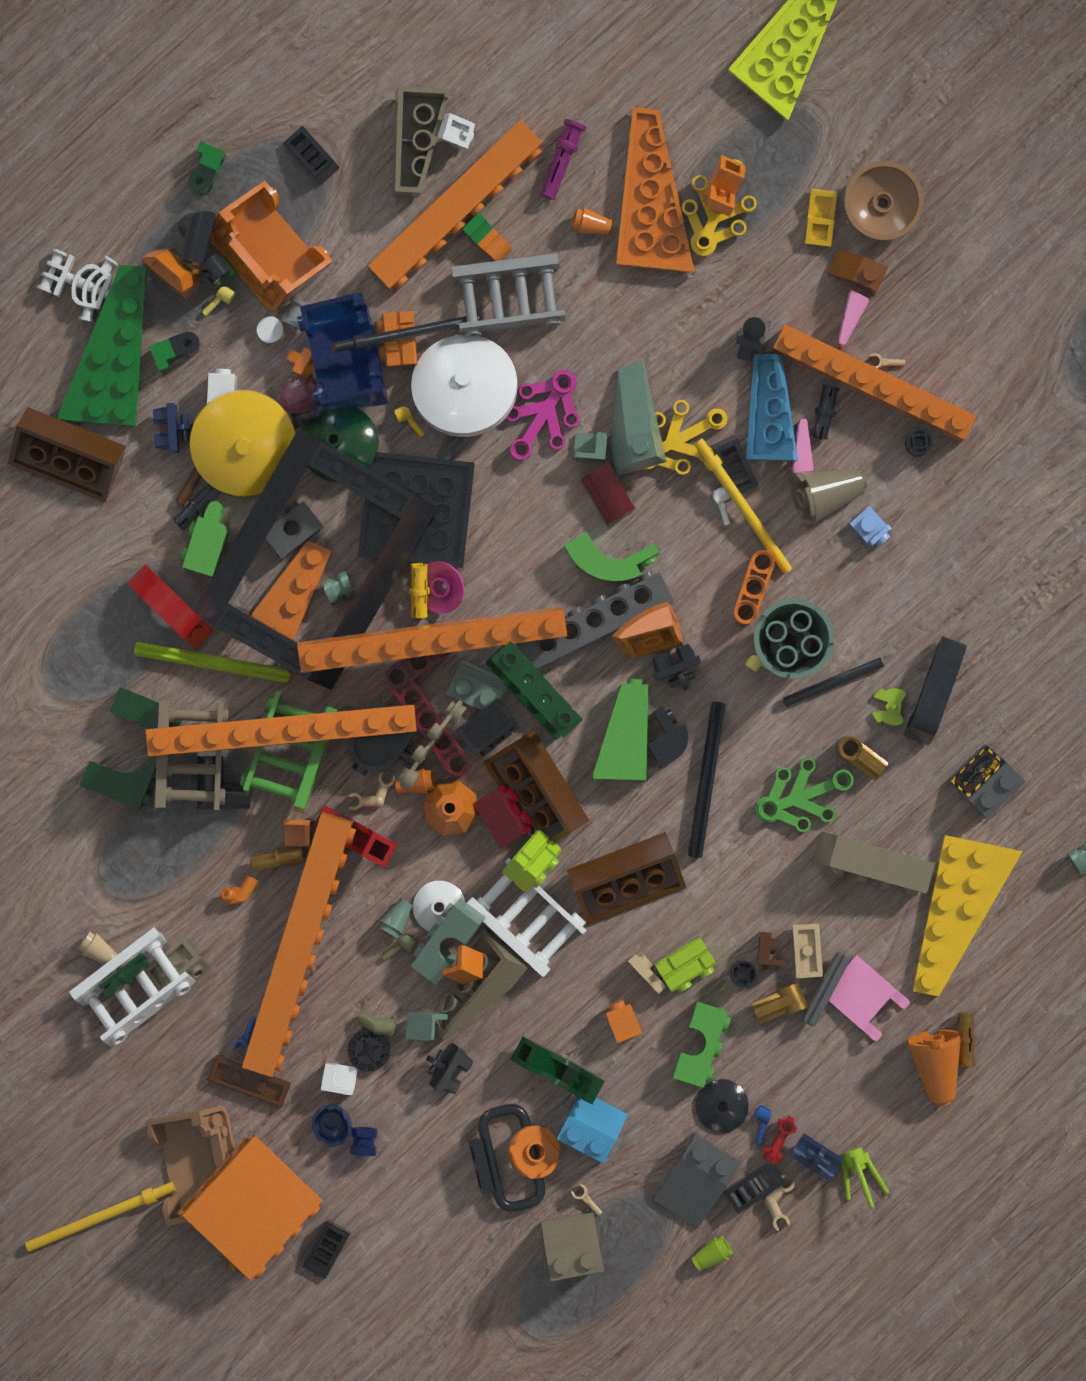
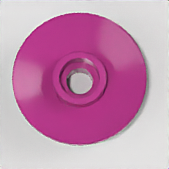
[427,561,464,614]

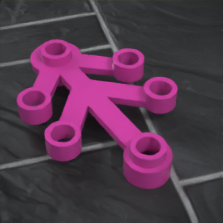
[506,370,579,461]

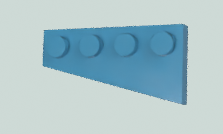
[746,354,798,461]

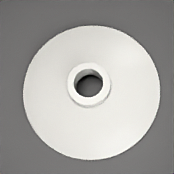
[413,881,465,931]

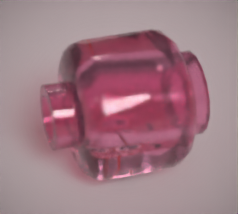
[276,375,318,414]

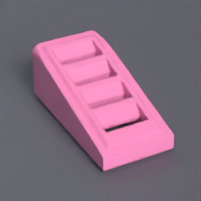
[837,290,869,348]
[791,418,814,474]

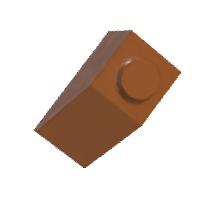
[827,249,888,296]

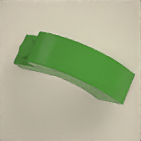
[564,532,659,583]

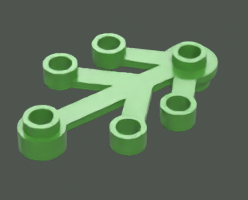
[755,757,854,832]

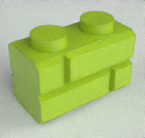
[503,830,561,891]
[654,936,717,993]

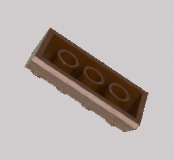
[8,407,126,503]
[483,730,589,842]
[567,832,687,925]

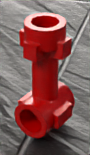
[762,1115,797,1165]

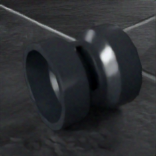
[905,428,933,457]
[730,960,757,987]

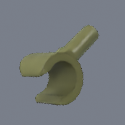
[381,934,417,961]

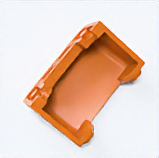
[210,181,332,311]

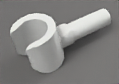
[712,487,730,525]

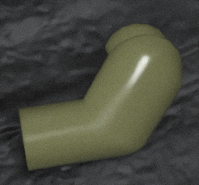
[357,1011,396,1037]

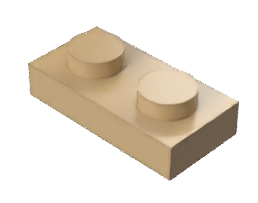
[792,923,823,978]

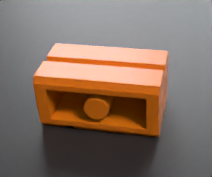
[377,311,418,369]

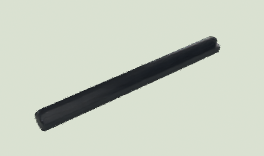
[688,701,726,858]

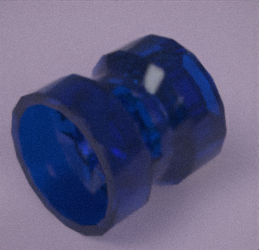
[350,1127,378,1156]

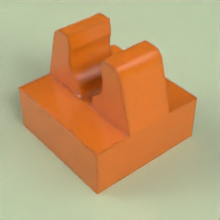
[286,347,320,381]

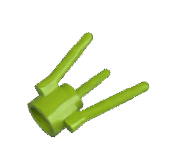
[841,1147,889,1209]

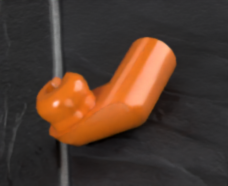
[220,875,258,905]

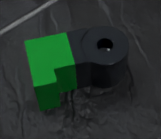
[199,254,237,291]
[149,331,201,373]

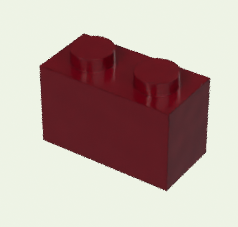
[473,783,534,849]

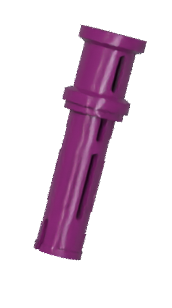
[540,119,587,200]

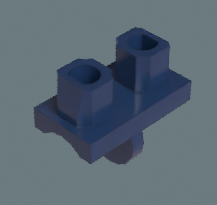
[153,403,193,453]
[789,1133,844,1182]

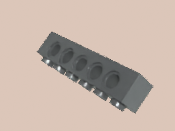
[517,571,674,670]

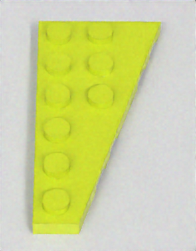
[728,0,838,122]

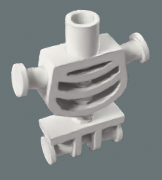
[37,248,119,323]

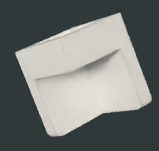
[321,1062,358,1095]

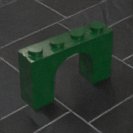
[80,687,182,810]

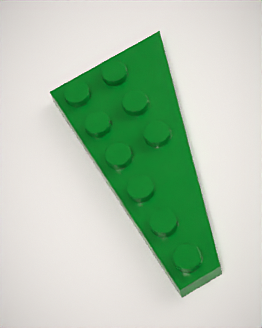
[57,265,148,426]

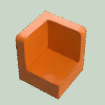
[283,819,312,847]
[443,945,483,984]

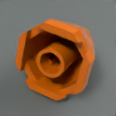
[423,781,479,836]

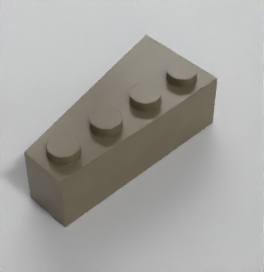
[392,86,451,198]
[813,832,935,897]

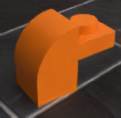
[702,155,745,217]

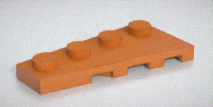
[252,540,332,640]

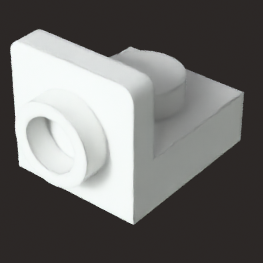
[437,113,475,149]

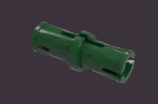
[98,952,151,998]

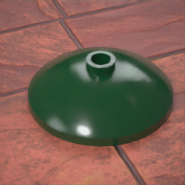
[304,404,379,483]

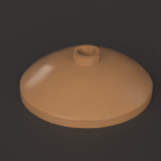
[844,161,924,241]

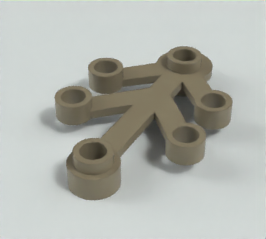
[397,700,467,791]

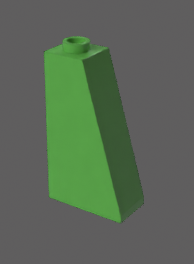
[593,679,648,780]

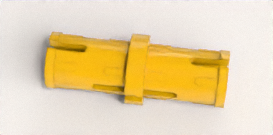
[409,563,430,619]

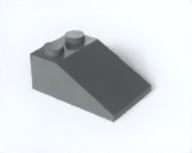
[653,1132,741,1228]

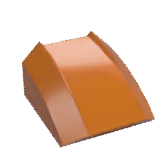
[141,249,200,301]
[612,601,684,659]

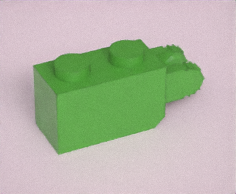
[180,501,229,578]

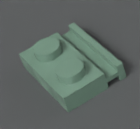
[446,660,507,710]

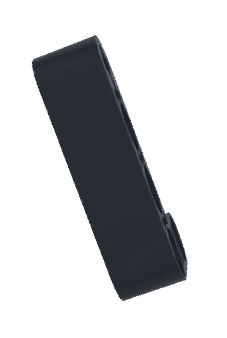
[904,636,967,745]

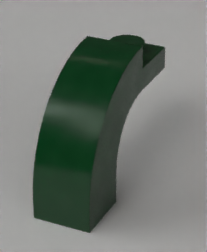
[510,1036,605,1105]

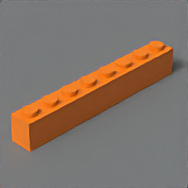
[368,120,543,292]
[772,324,976,443]

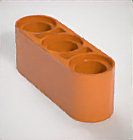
[733,550,775,625]

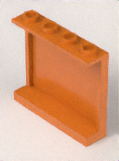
[177,1134,323,1281]

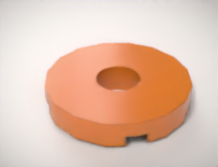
[508,1126,560,1179]

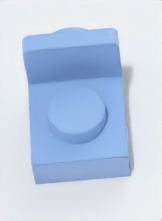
[849,506,892,547]

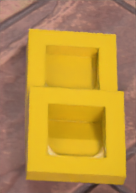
[805,189,837,246]

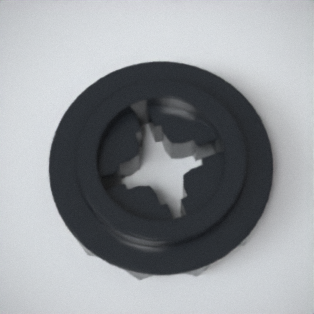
[347,1029,390,1072]

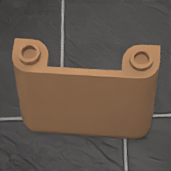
[145,1105,235,1226]

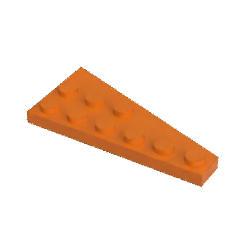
[616,107,695,274]

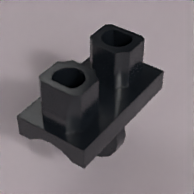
[736,317,766,363]
[652,644,701,691]
[426,1043,473,1094]

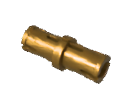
[957,1012,977,1067]

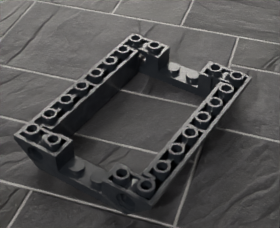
[194,427,438,690]

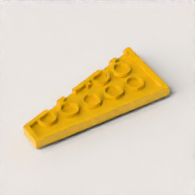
[912,835,1023,997]

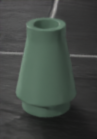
[379,898,413,940]

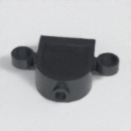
[338,700,424,776]

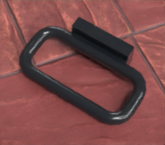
[468,1104,546,1212]

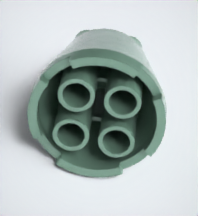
[753,598,834,679]

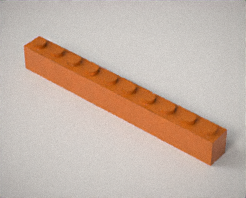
[297,606,567,673]
[145,705,417,757]
[242,812,356,1077]

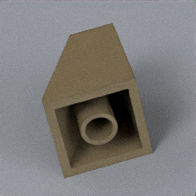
[541,1212,604,1281]

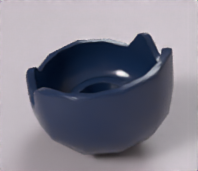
[312,1104,352,1147]

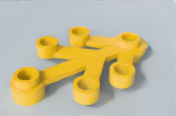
[682,159,757,256]
[644,400,727,475]

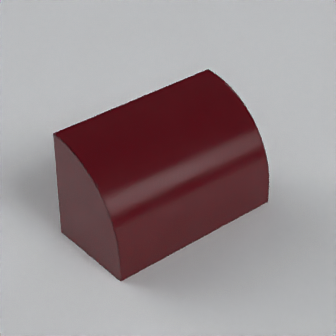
[581,462,635,526]

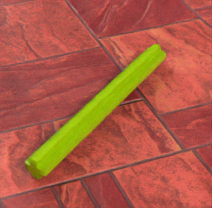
[134,642,290,683]

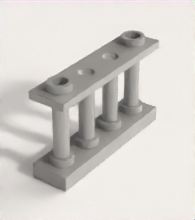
[452,253,565,337]

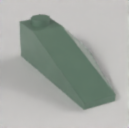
[610,361,667,477]

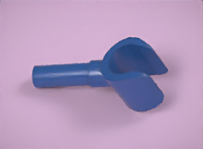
[232,1018,256,1055]
[754,1105,771,1144]

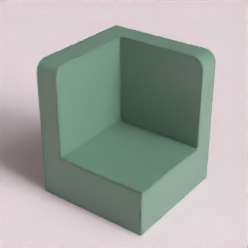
[573,432,607,462]
[406,1012,448,1041]

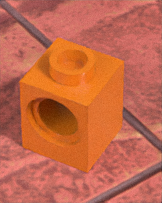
[605,1000,642,1043]

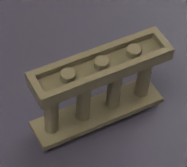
[155,700,228,810]

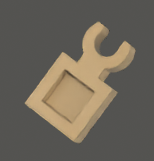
[627,954,666,994]

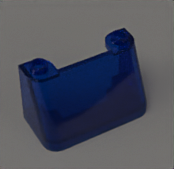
[297,292,389,410]

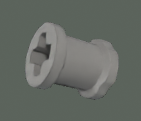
[281,297,313,331]

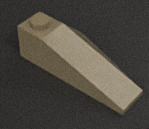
[435,927,528,1040]

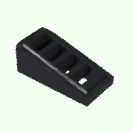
[283,126,339,185]
[710,435,758,493]
[724,1161,785,1214]
[302,1219,351,1279]

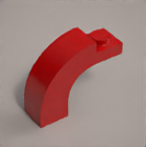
[127,564,214,649]
[312,805,397,868]

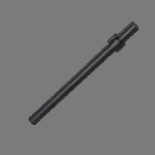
[331,314,481,353]

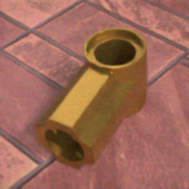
[836,736,888,781]
[751,982,808,1024]

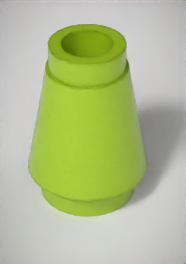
[692,1236,733,1271]

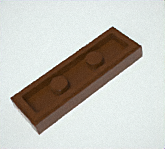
[207,1055,291,1108]

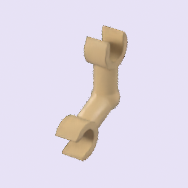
[348,771,396,811]
[764,1174,795,1231]

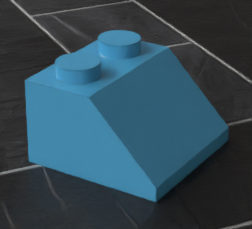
[557,1097,628,1164]

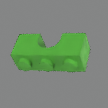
[672,1001,731,1088]

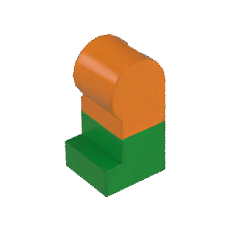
[462,213,513,261]

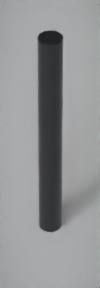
[783,657,884,707]

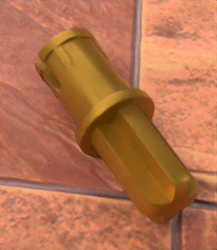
[250,846,304,871]

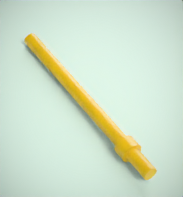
[694,438,792,574]
[25,1182,176,1252]

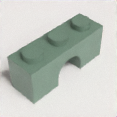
[411,898,486,985]

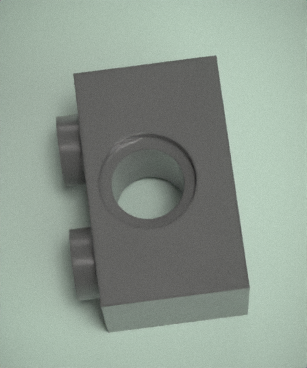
[266,501,325,561]

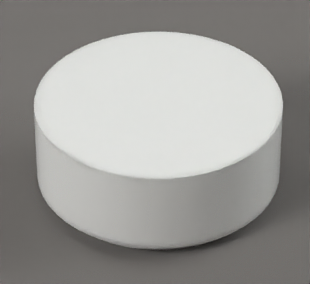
[257,317,284,344]

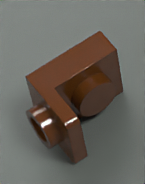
[757,932,785,971]

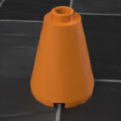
[908,1029,961,1106]

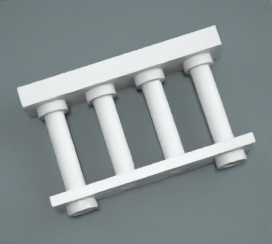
[467,858,587,977]
[69,927,196,1047]

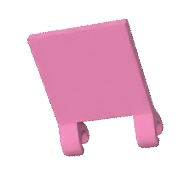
[829,955,910,1041]

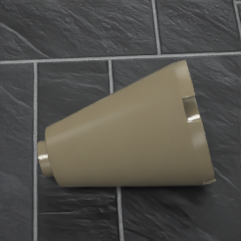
[790,469,867,525]

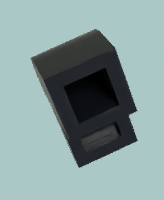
[647,706,688,768]

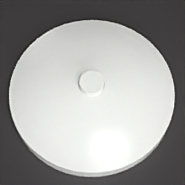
[411,334,518,437]

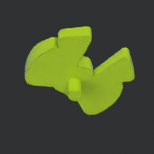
[872,688,906,726]

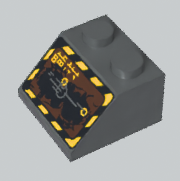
[948,744,1026,819]

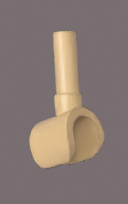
[869,353,905,369]
[571,1183,602,1216]

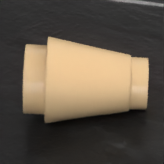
[77,931,118,965]

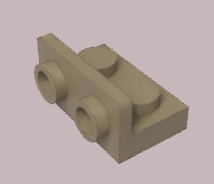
[144,936,209,997]

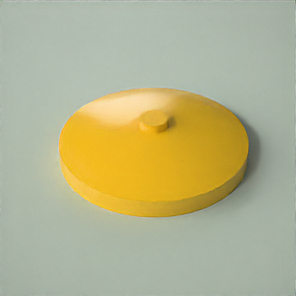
[190,390,295,496]

